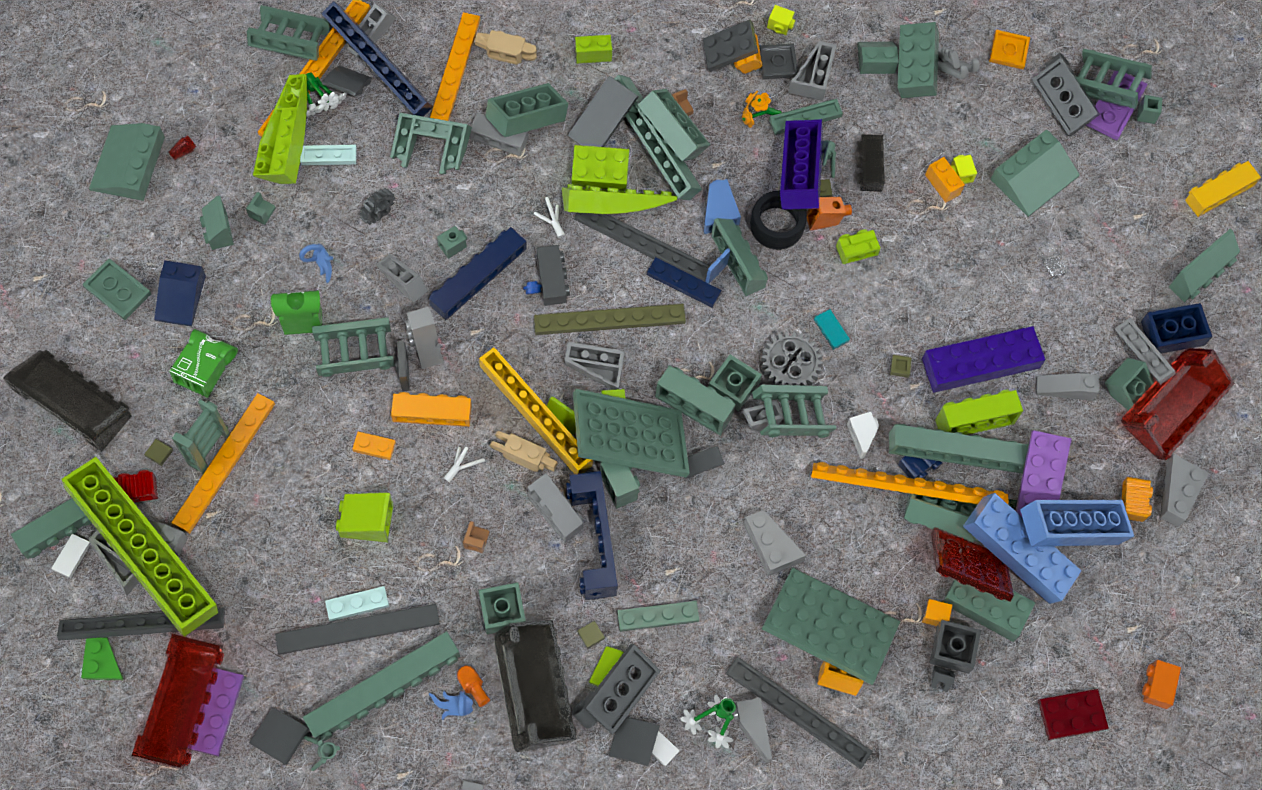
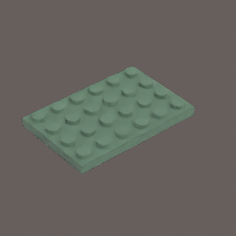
[573,389,690,477]
[762,567,901,685]

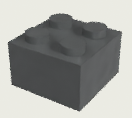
[929,620,981,674]

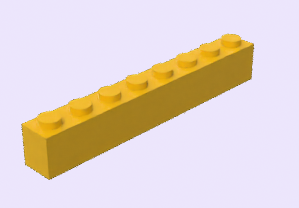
[479,347,593,474]

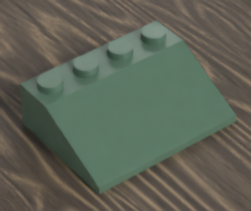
[89,123,165,201]
[990,129,1080,217]

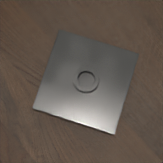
[759,43,798,79]
[395,341,410,391]

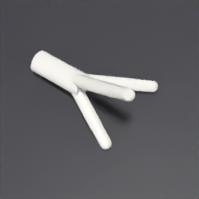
[534,197,565,238]
[444,447,485,483]

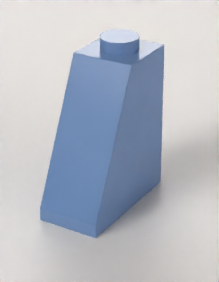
[704,179,741,234]

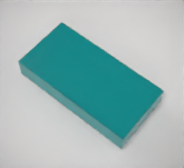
[814,309,850,350]

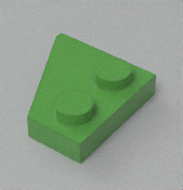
[81,638,123,680]

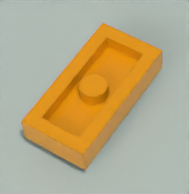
[352,431,396,460]

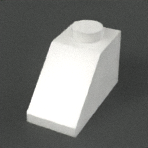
[847,412,879,459]

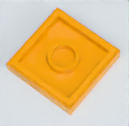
[989,30,1030,70]

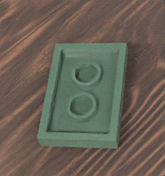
[82,258,152,320]

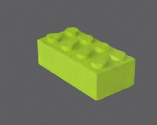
[935,389,1023,435]

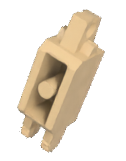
[475,30,537,65]
[489,431,557,472]

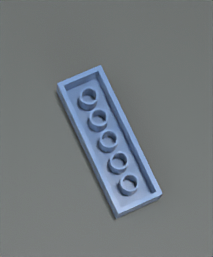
[963,493,1081,604]
[1020,500,1134,547]

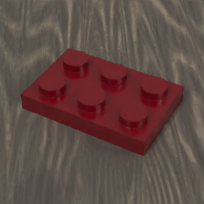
[1038,689,1109,741]

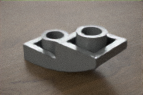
[686,446,725,478]

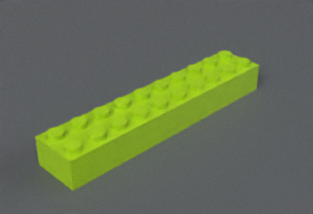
[61,457,218,637]

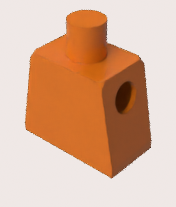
[806,197,852,231]

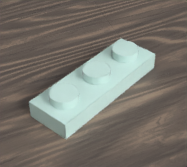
[300,145,357,165]
[325,586,389,621]

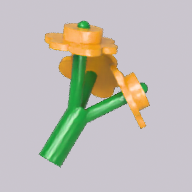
[742,90,782,128]

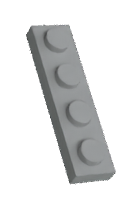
[1115,318,1176,385]

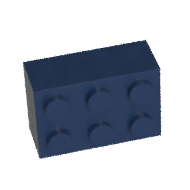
[1141,303,1213,353]

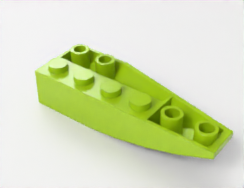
[253,74,307,184]
[562,184,677,214]

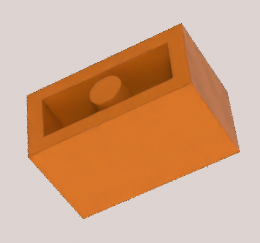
[1142,660,1181,709]

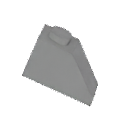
[743,401,784,432]

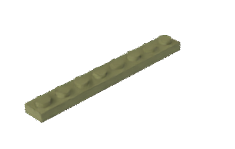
[534,304,686,335]

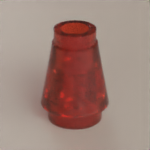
[168,135,197,160]

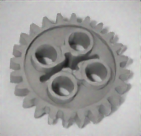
[761,331,823,386]

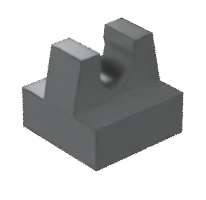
[931,666,955,692]

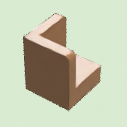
[672,89,694,116]
[463,521,490,553]

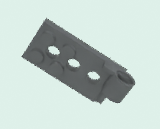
[1032,53,1100,136]
[572,644,661,735]

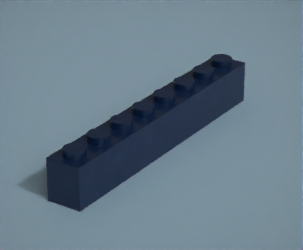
[321,1,434,117]

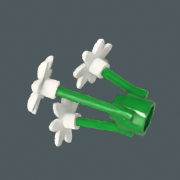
[305,72,347,117]
[680,695,736,749]

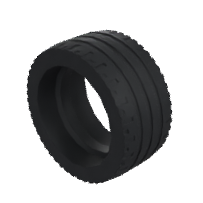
[750,190,807,250]

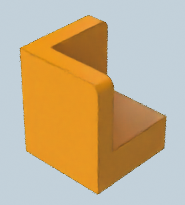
[922,599,952,626]

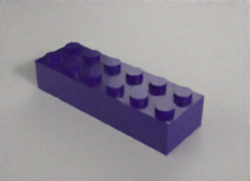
[780,119,823,209]
[922,326,1046,393]

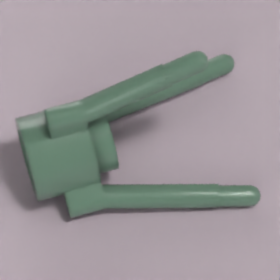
[822,140,836,178]
[304,735,340,771]

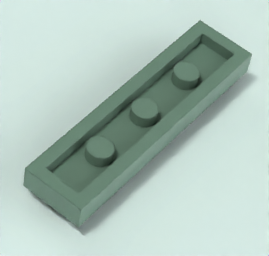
[769,99,843,135]
[617,601,699,632]

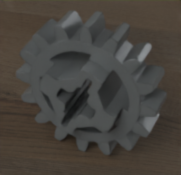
[359,188,395,225]

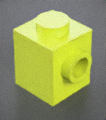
[767,5,796,35]
[951,155,977,184]

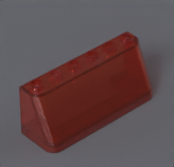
[1121,348,1235,460]
[131,634,224,770]

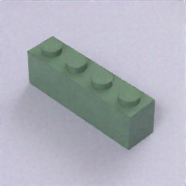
[11,498,92,559]

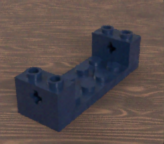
[566,471,618,600]

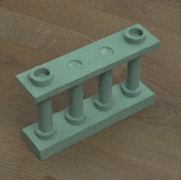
[247,5,330,61]
[1075,49,1152,109]
[312,317,395,377]
[752,385,836,438]
[172,399,230,474]

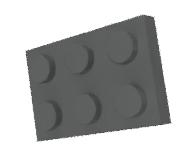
[703,20,758,72]

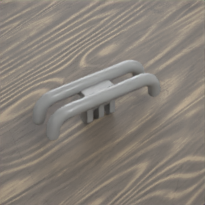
[938,43,980,79]

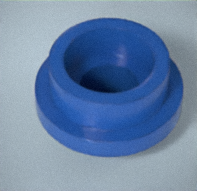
[523,281,542,294]

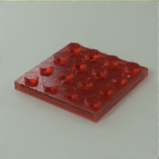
[931,527,1014,602]

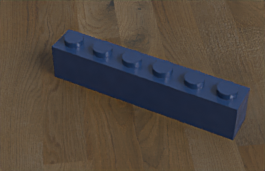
[429,227,527,320]

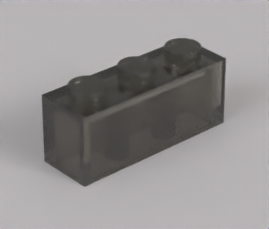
[856,134,885,192]

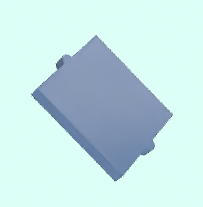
[706,248,731,284]

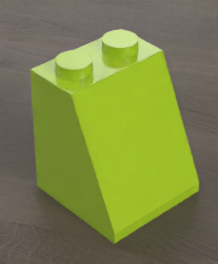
[336,493,394,543]

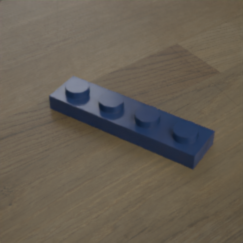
[647,257,721,308]

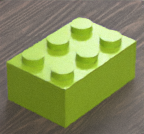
[572,145,629,191]

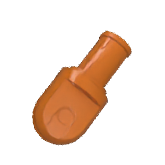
[457,665,490,707]

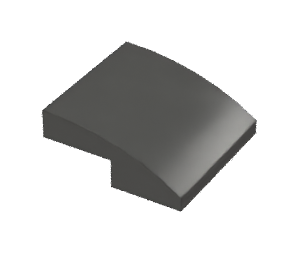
[322,65,372,96]
[249,707,309,765]
[608,717,660,767]

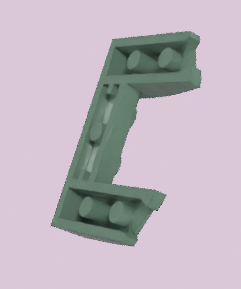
[390,113,472,175]

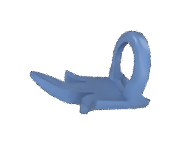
[299,243,333,283]
[429,691,473,720]

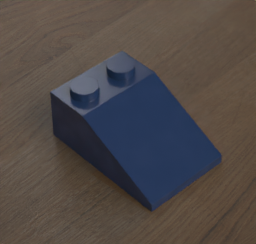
[154,260,206,327]

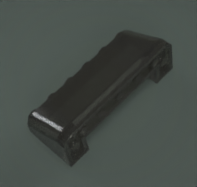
[3,350,132,452]
[494,620,576,752]

